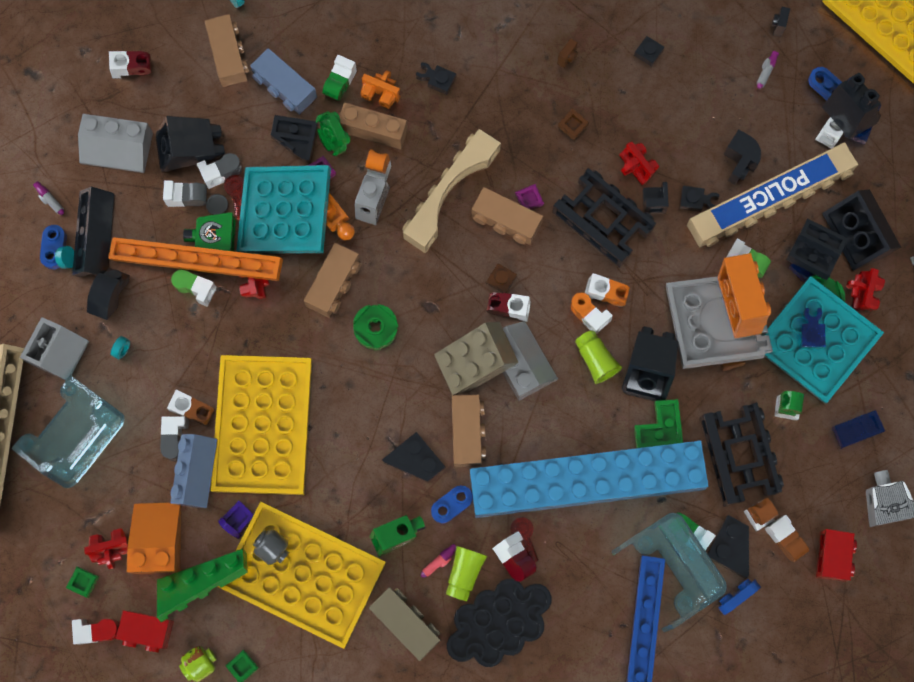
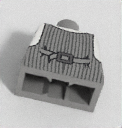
[355,175,390,225]
[866,470,914,527]

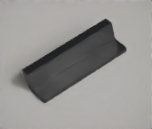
[72,186,114,277]

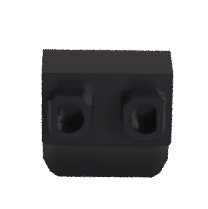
[822,73,881,140]
[156,116,225,172]
[622,326,678,401]

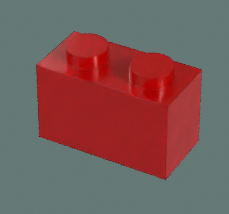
[816,529,857,582]
[116,610,174,653]

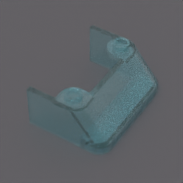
[611,513,727,632]

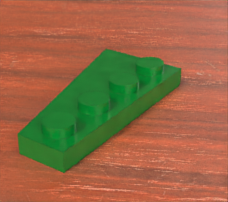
[157,549,248,622]

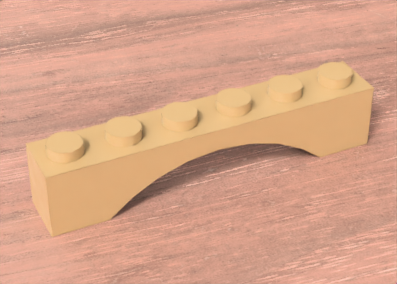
[402,129,501,253]

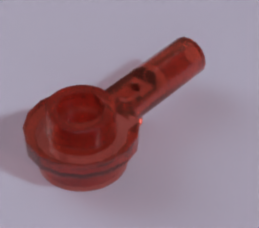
[224,175,244,218]
[510,517,539,562]

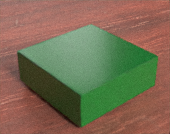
[66,567,99,598]
[225,650,259,682]

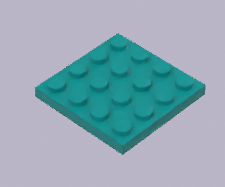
[236,165,331,254]
[762,276,884,404]

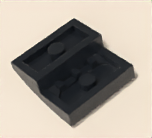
[786,218,848,280]

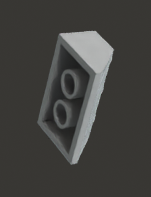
[78,114,153,173]
[502,321,558,401]

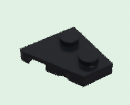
[271,115,318,164]
[382,432,446,482]
[705,515,749,579]

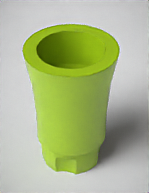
[575,330,622,384]
[446,545,487,601]

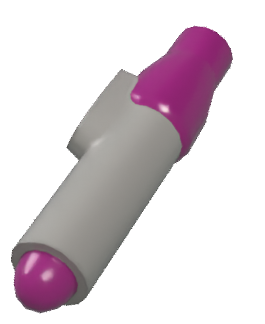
[756,51,779,89]
[33,181,64,215]

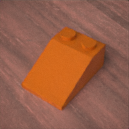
[127,503,181,574]

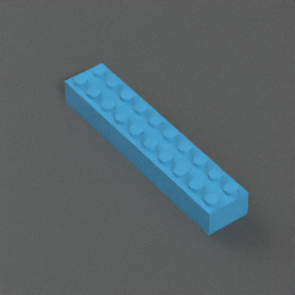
[470,441,709,518]

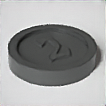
[206,194,229,215]

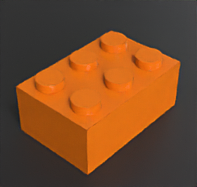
[717,253,771,339]

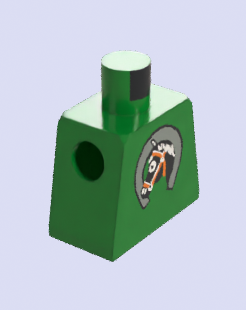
[183,213,236,251]
[369,515,426,557]

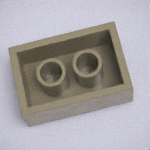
[434,322,519,395]
[369,587,441,661]

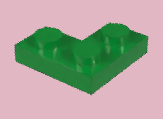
[634,399,683,448]

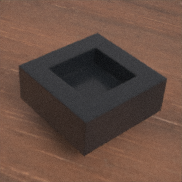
[771,7,790,37]
[634,36,664,67]

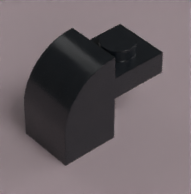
[724,129,761,185]
[87,268,130,320]

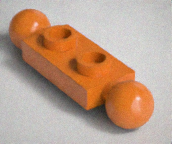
[326,193,355,240]

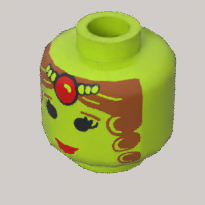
[179,646,217,682]

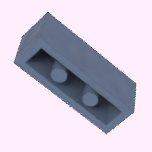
[250,48,317,115]
[170,434,217,508]

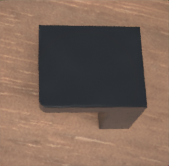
[643,182,669,214]

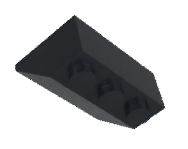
[822,189,901,271]

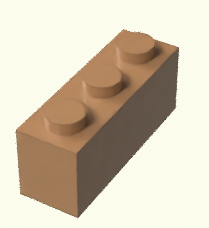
[204,14,249,87]
[339,103,408,150]
[471,187,543,245]
[303,243,361,318]
[452,395,486,467]

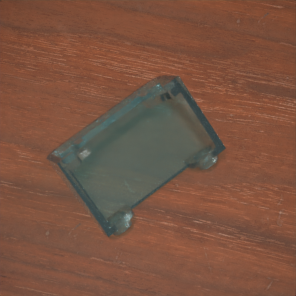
[11,375,124,488]

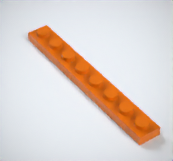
[108,237,283,281]

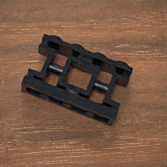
[552,168,656,268]
[700,402,784,507]

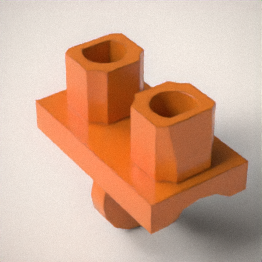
[360,70,401,109]

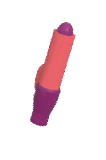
[420,543,456,578]

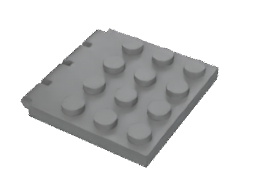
[666,276,773,369]

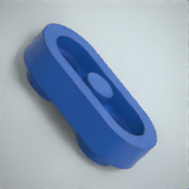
[808,67,842,101]
[40,225,67,270]
[431,485,473,524]
[718,578,761,615]

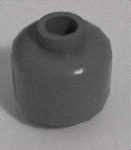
[253,529,289,565]

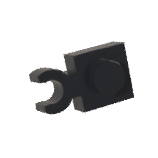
[416,62,457,95]
[679,186,720,212]

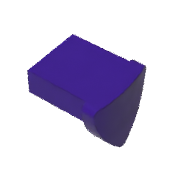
[218,501,254,539]

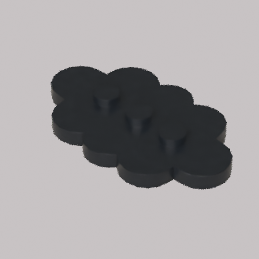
[447,579,552,667]

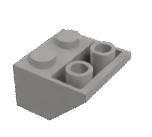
[20,317,89,381]

